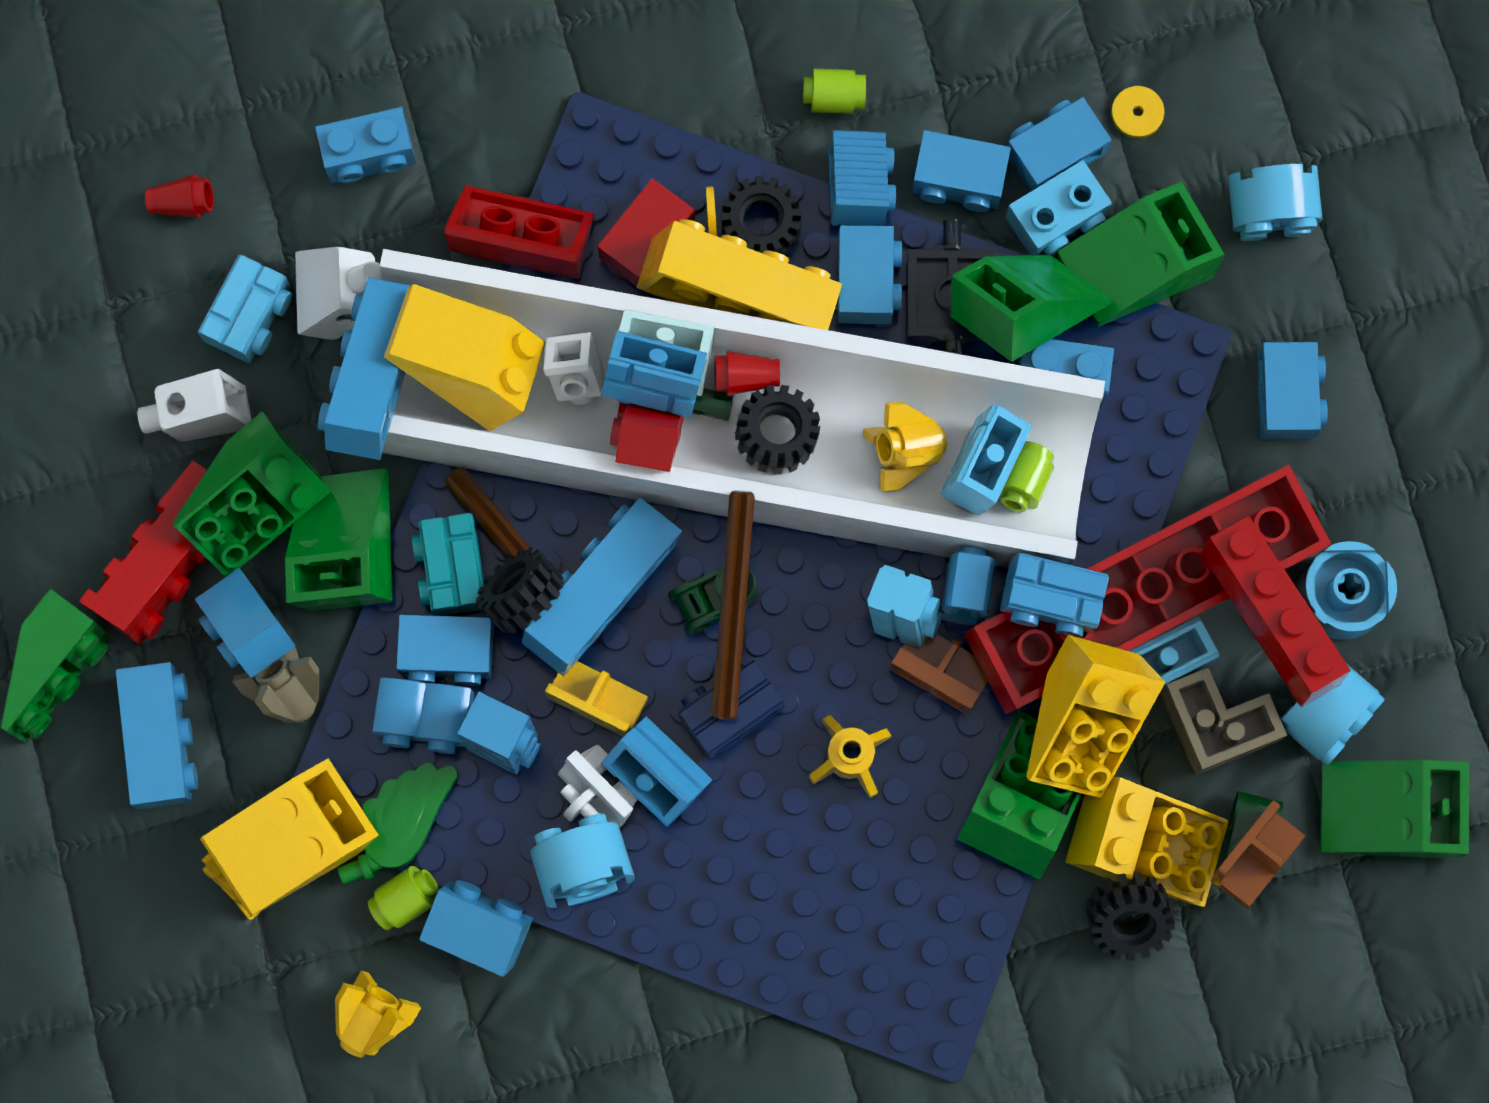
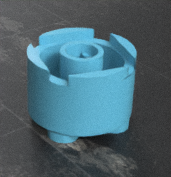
[1228,164,1323,241]
[1297,541,1397,640]
[1280,663,1385,765]
[530,814,635,908]

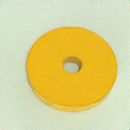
[1111,86,1164,138]
[706,186,717,236]

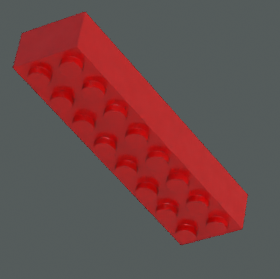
[963,464,1332,714]

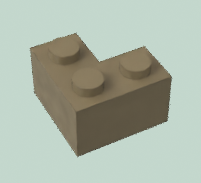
[1160,668,1287,776]

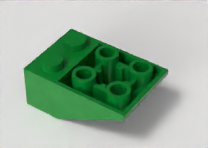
[1056,181,1225,327]
[951,255,1112,362]
[172,412,331,577]
[285,468,393,611]
[1,588,111,743]
[957,710,1082,880]
[1320,760,1469,859]

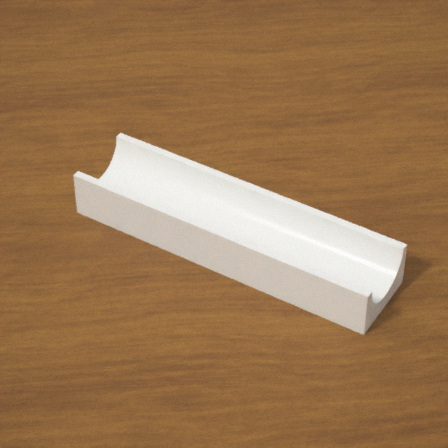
[380,249,1105,569]

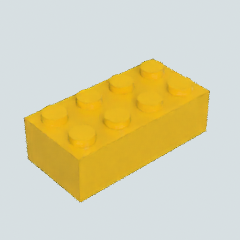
[636,219,842,330]

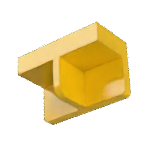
[544,661,648,737]

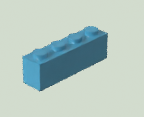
[318,277,411,460]
[521,497,682,677]

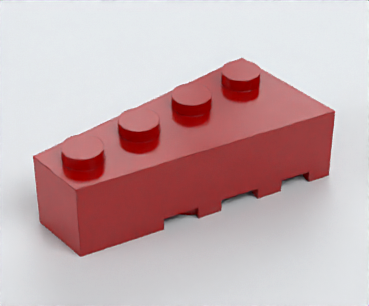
[79,461,208,646]

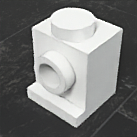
[543,332,604,405]

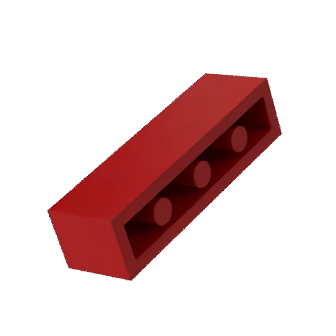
[1201,515,1351,708]

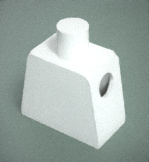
[295,247,381,340]
[137,369,251,441]

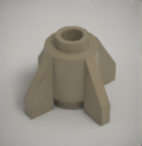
[232,647,319,723]

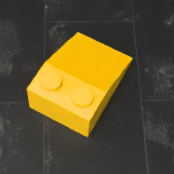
[384,284,546,431]

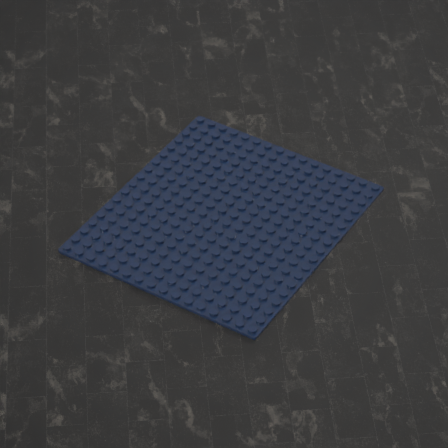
[293,92,1231,1083]

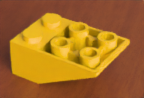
[1026,635,1165,798]
[200,758,379,917]
[1065,777,1229,907]

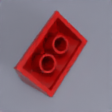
[444,185,594,280]

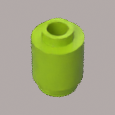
[803,68,866,114]
[1000,441,1054,512]
[368,866,439,930]

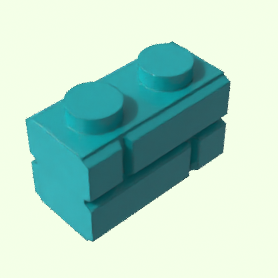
[412,513,485,616]

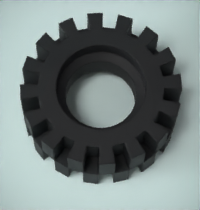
[721,176,802,255]
[735,385,821,474]
[476,547,564,633]
[1086,873,1175,961]

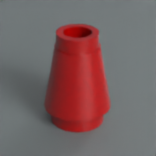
[145,174,214,218]
[714,351,780,396]

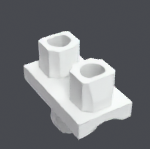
[557,745,638,828]

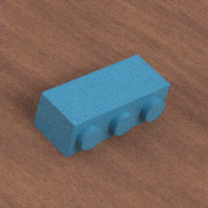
[116,662,198,810]
[457,692,541,775]

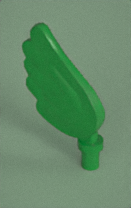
[337,762,458,885]

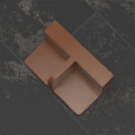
[889,634,988,715]
[1210,800,1305,910]

